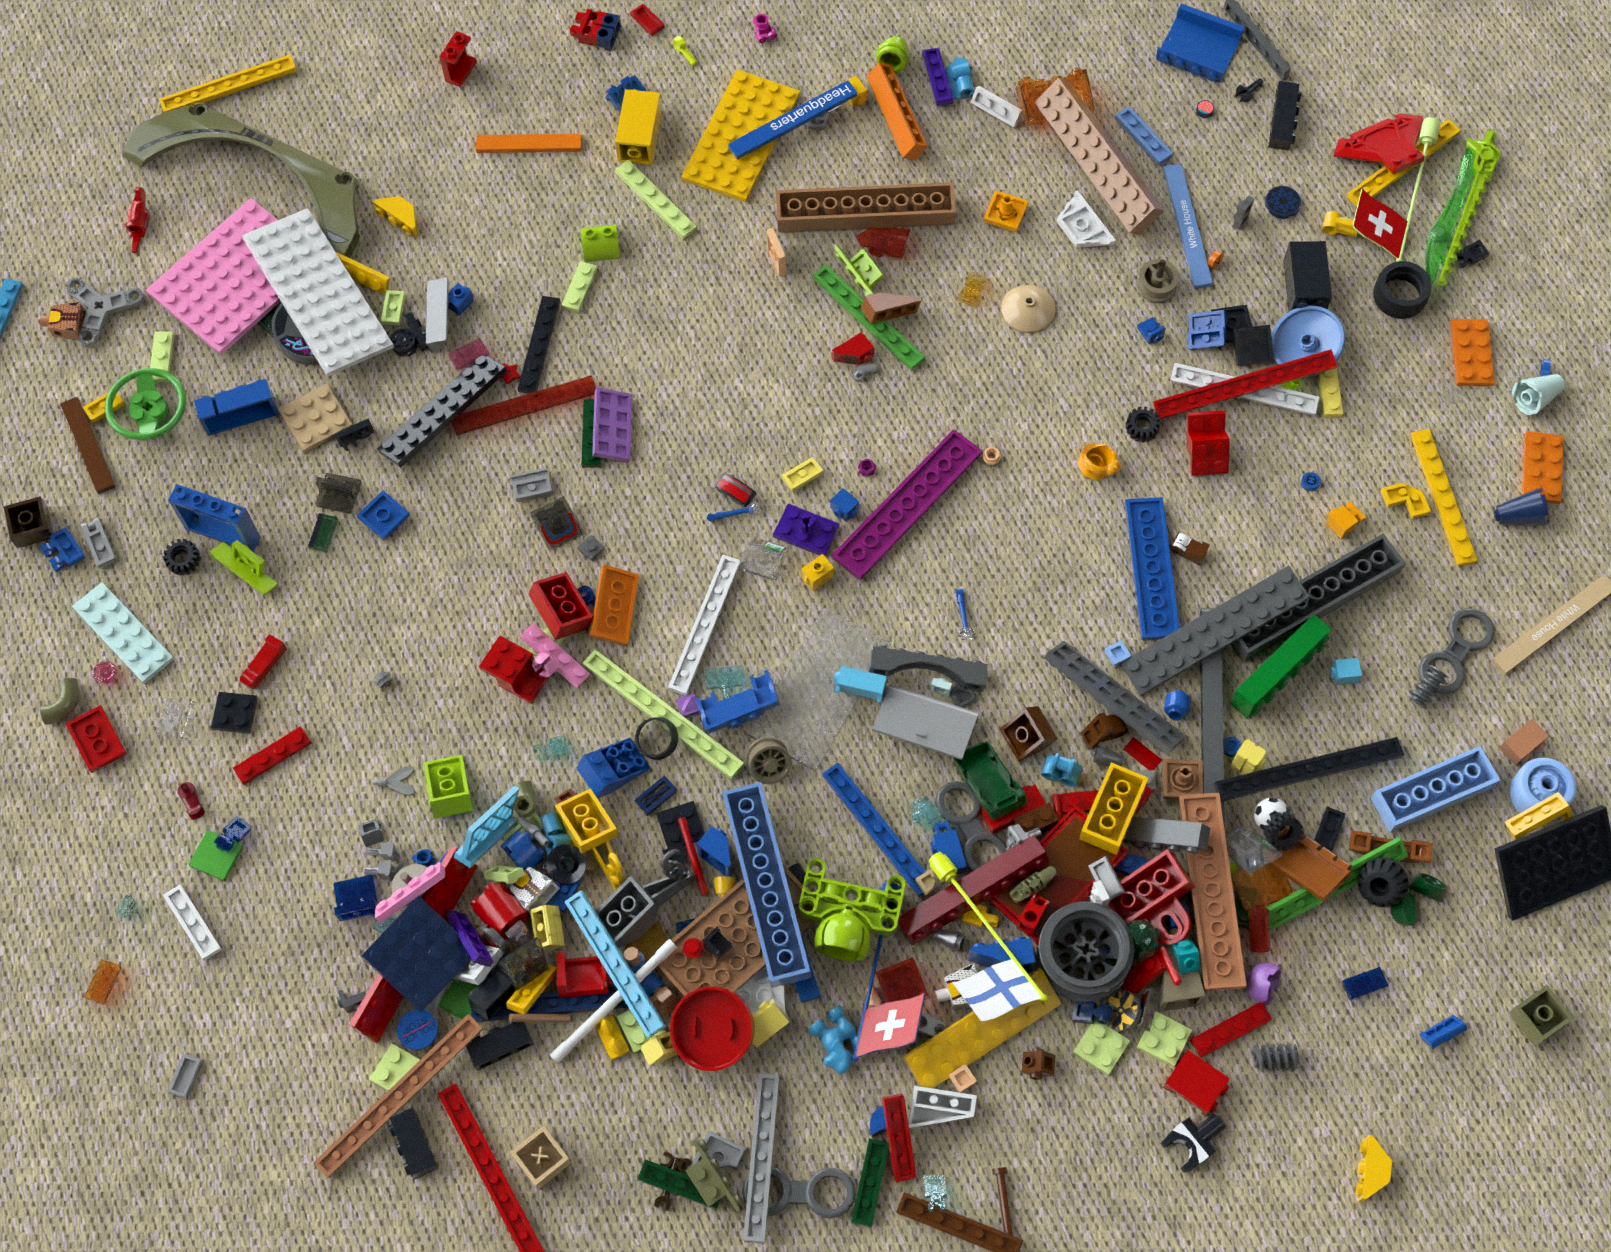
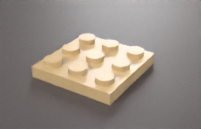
[278,383,353,453]

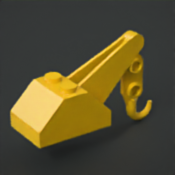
[555,788,626,892]

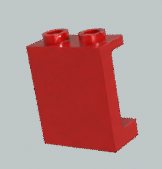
[439,31,477,87]
[557,952,612,998]
[1163,1049,1230,1116]

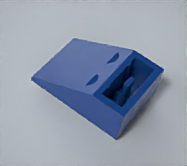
[576,738,651,799]
[968,937,1035,973]

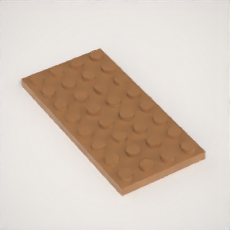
[650,863,817,997]

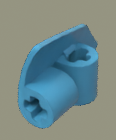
[946,57,975,100]
[540,812,572,866]

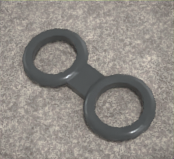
[1419,608,1494,694]
[935,781,1007,872]
[742,1167,856,1219]

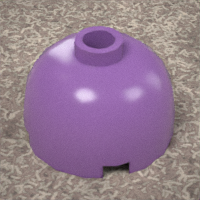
[1245,963,1281,1006]

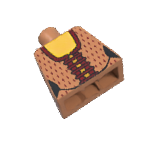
[39,302,85,340]

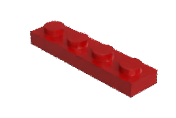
[233,726,312,785]
[1190,1003,1272,1058]
[882,1093,917,1182]

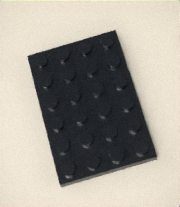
[1494,805,1611,921]

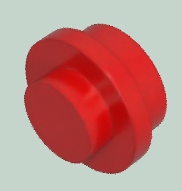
[683,938,703,959]

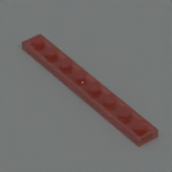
[452,375,596,436]

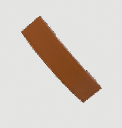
[1349,830,1433,863]

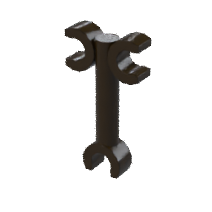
[654,1152,692,1211]

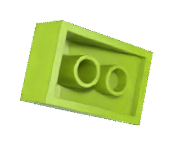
[423,755,473,819]

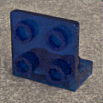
[333,874,378,922]

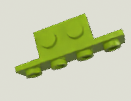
[834,245,885,296]
[210,540,277,596]

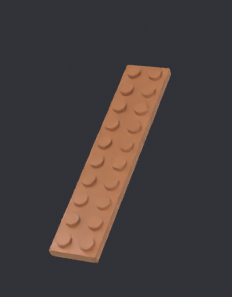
[1178,793,1246,991]

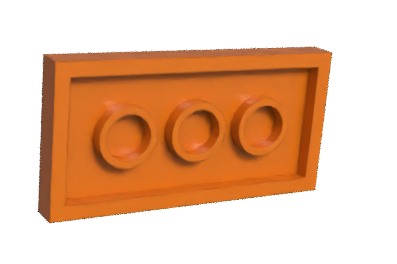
[1450,319,1495,386]
[1522,431,1564,504]
[590,564,639,646]

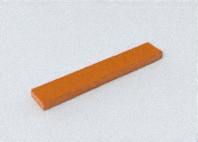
[476,134,582,153]

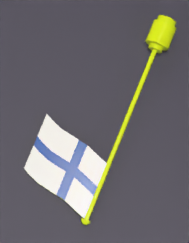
[928,852,1048,1021]

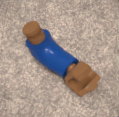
[624,947,680,1015]

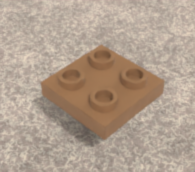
[1162,759,1203,799]

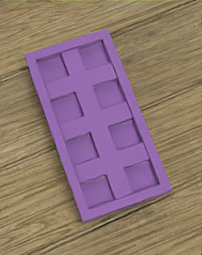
[592,387,632,463]

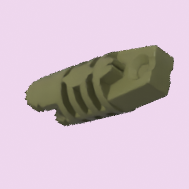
[1009,866,1057,904]

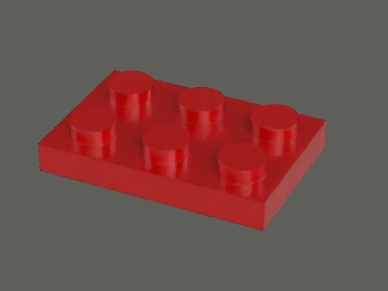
[65,705,127,773]

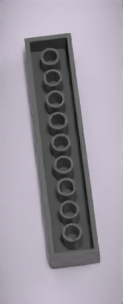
[1231,533,1406,662]

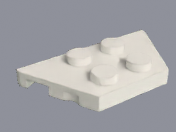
[1057,191,1116,248]

